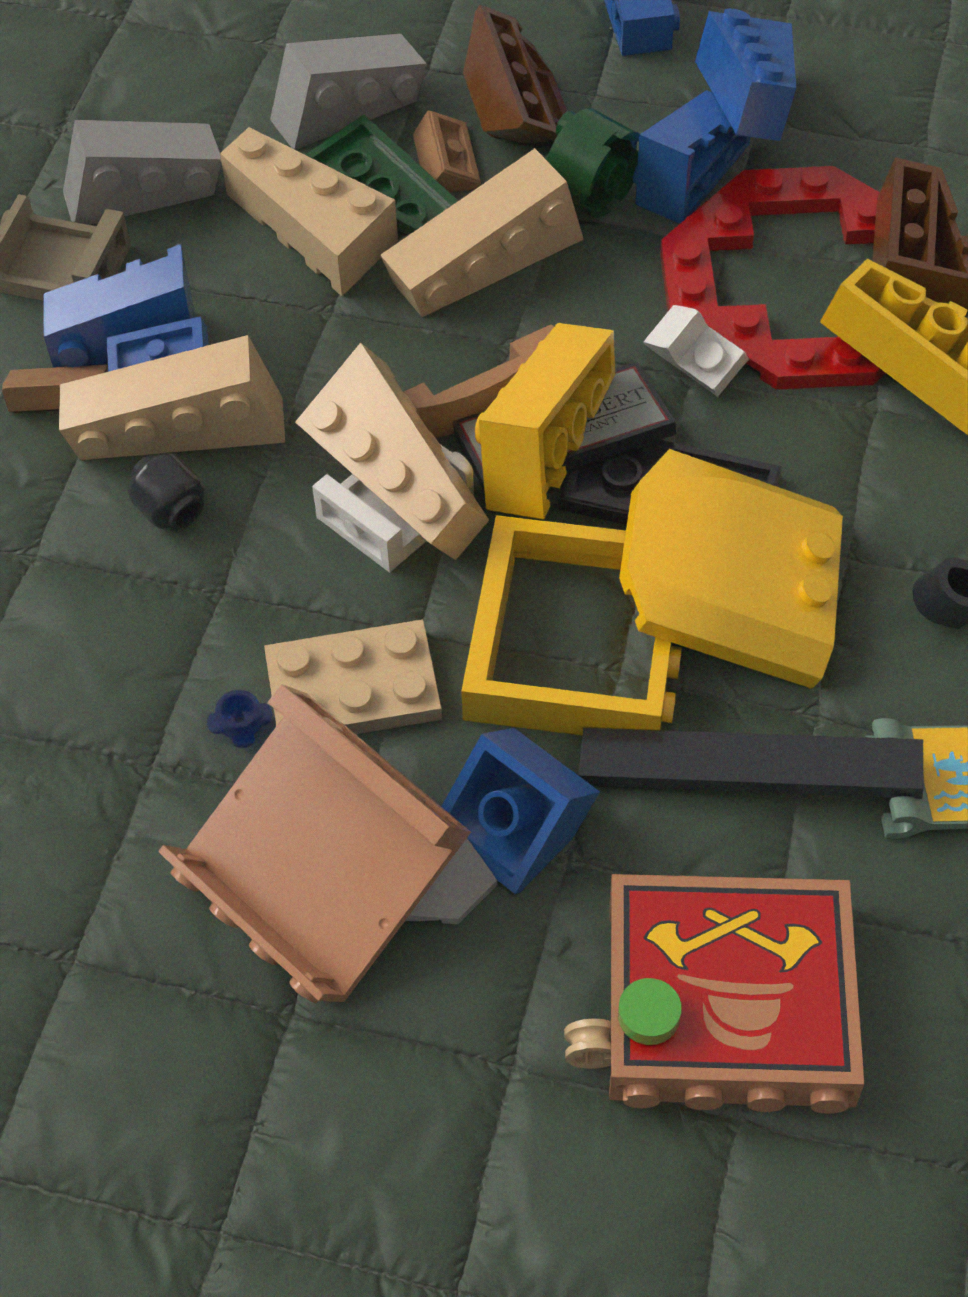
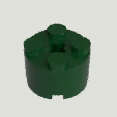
[544,108,640,218]

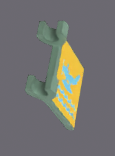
[866,718,968,839]

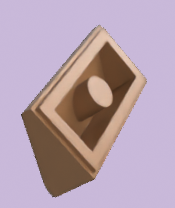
[413,111,481,193]
[2,365,108,412]

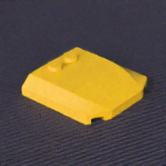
[619,449,843,689]

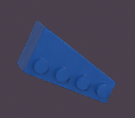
[695,8,796,141]

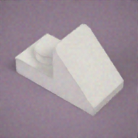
[644,305,749,397]

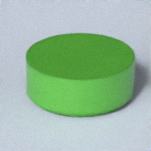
[618,978,681,1045]

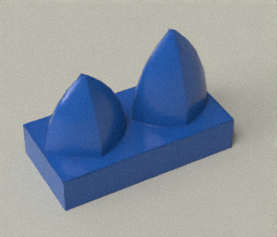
[107,316,209,372]

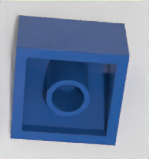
[441,728,600,894]

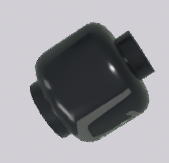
[128,453,205,529]

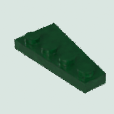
[305,114,458,235]

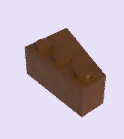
[873,157,968,317]

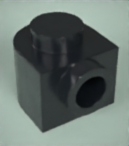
[912,558,968,629]

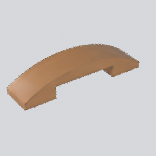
[404,324,554,438]

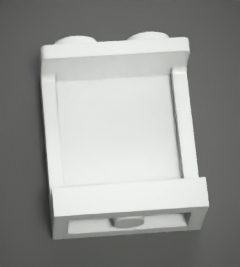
[312,444,474,573]

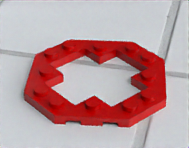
[660,166,886,390]

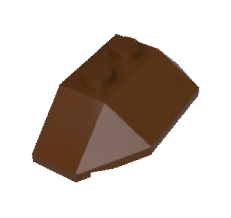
[463,5,567,144]

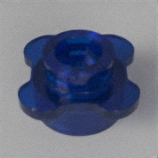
[207,690,273,748]

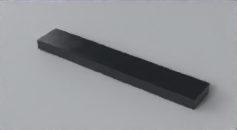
[578,728,924,799]

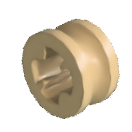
[564,1019,611,1069]

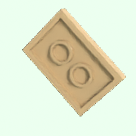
[264,619,442,734]

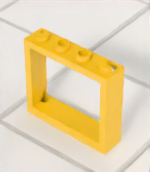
[461,515,682,736]

